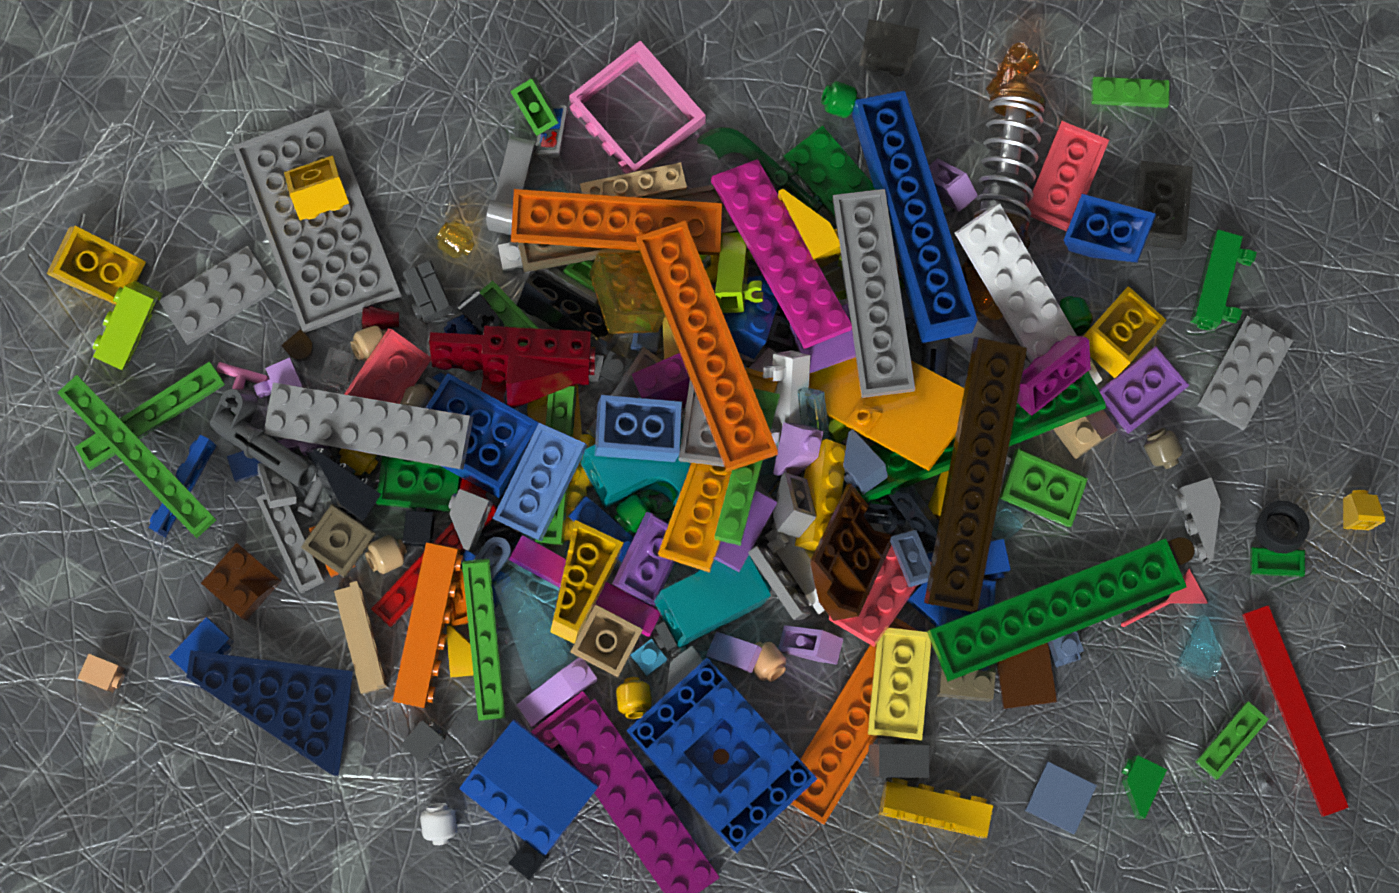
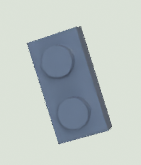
[890,530,931,587]

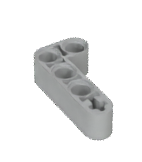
[486,136,536,235]

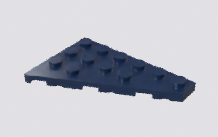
[186,650,353,776]

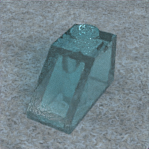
[1176,616,1222,680]

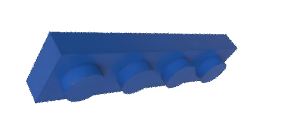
[148,435,217,538]

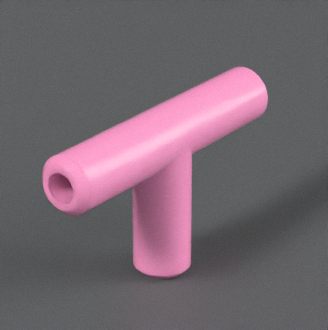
[216,362,269,389]

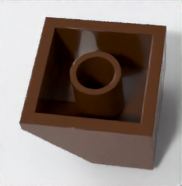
[201,543,281,621]

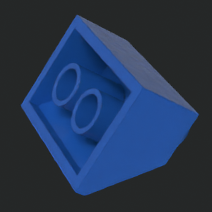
[723,276,778,359]

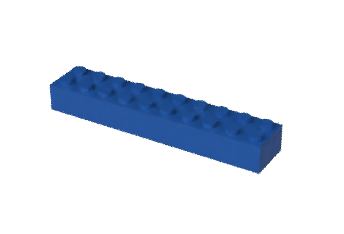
[852,91,978,343]

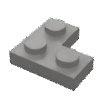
[258,456,316,508]

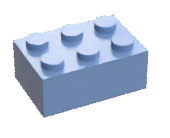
[595,395,682,462]

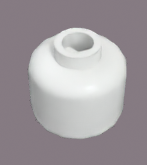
[420,803,457,845]

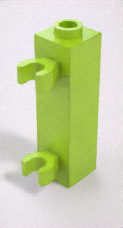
[715,233,763,313]

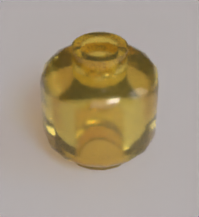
[435,220,475,259]

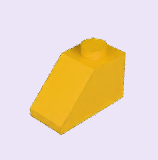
[1343,490,1385,530]

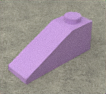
[517,658,598,727]

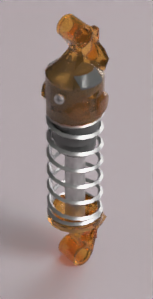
[961,42,1046,320]

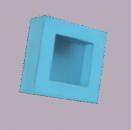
[630,639,668,677]

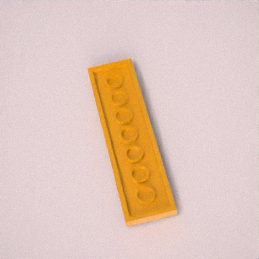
[658,367,778,572]

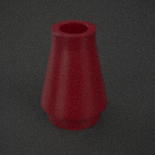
[362,306,399,330]

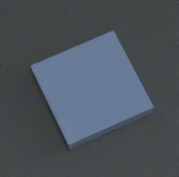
[1024,762,1097,835]

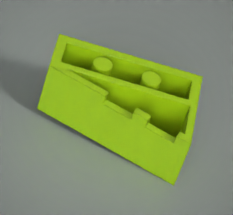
[92,281,163,370]

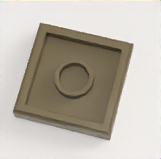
[301,504,376,578]

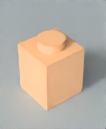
[77,654,125,693]

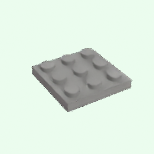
[748,546,813,620]

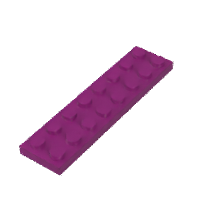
[551,699,720,893]

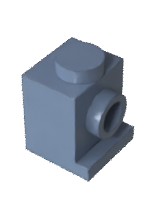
[1048,631,1084,668]

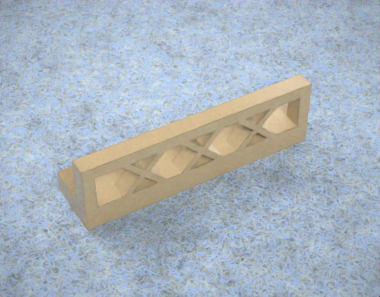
[334,581,388,694]

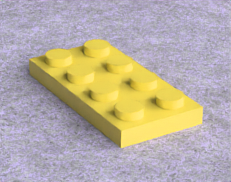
[867,628,931,741]

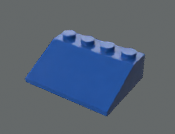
[426,373,539,498]
[459,719,599,856]

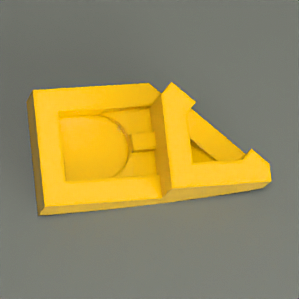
[447,625,474,677]

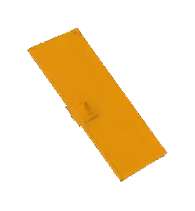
[808,357,965,471]

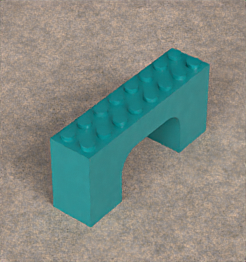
[580,422,771,648]

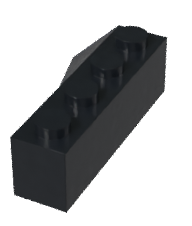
[516,271,626,355]

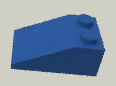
[1064,194,1156,263]

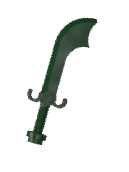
[696,127,824,213]

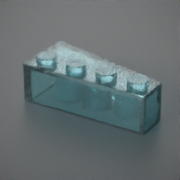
[492,568,577,690]

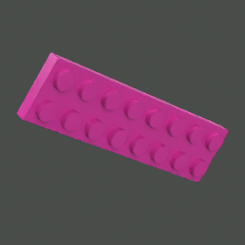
[711,159,852,349]

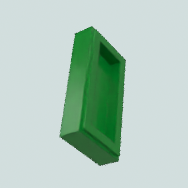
[1250,547,1305,577]

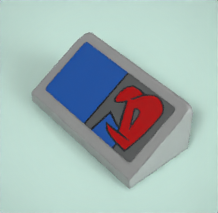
[535,105,568,159]

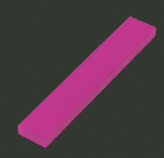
[509,535,661,637]

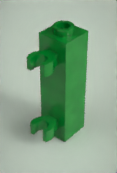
[1190,230,1257,330]

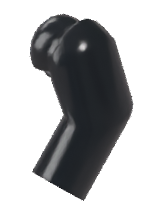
[482,523,521,546]

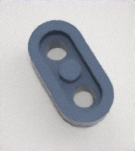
[474,537,511,582]

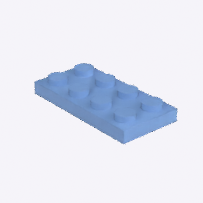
[493,423,588,542]

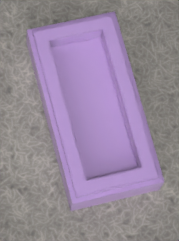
[706,632,762,673]

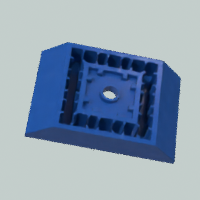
[626,658,817,854]

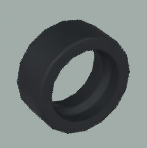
[1255,501,1310,554]

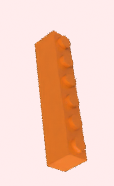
[393,543,464,708]

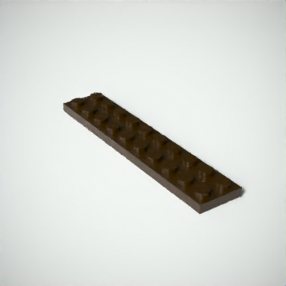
[924,337,1027,612]

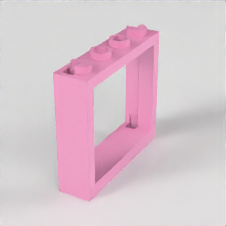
[569,40,706,174]

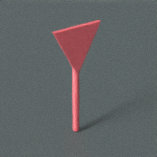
[1121,569,1208,627]

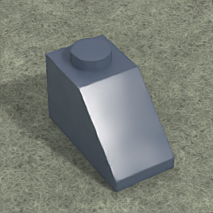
[843,429,888,495]

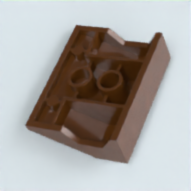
[810,484,892,621]

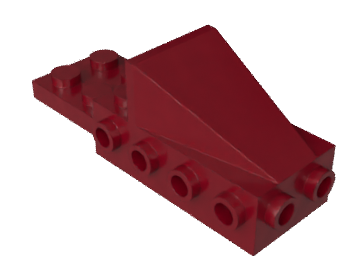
[429,326,595,409]

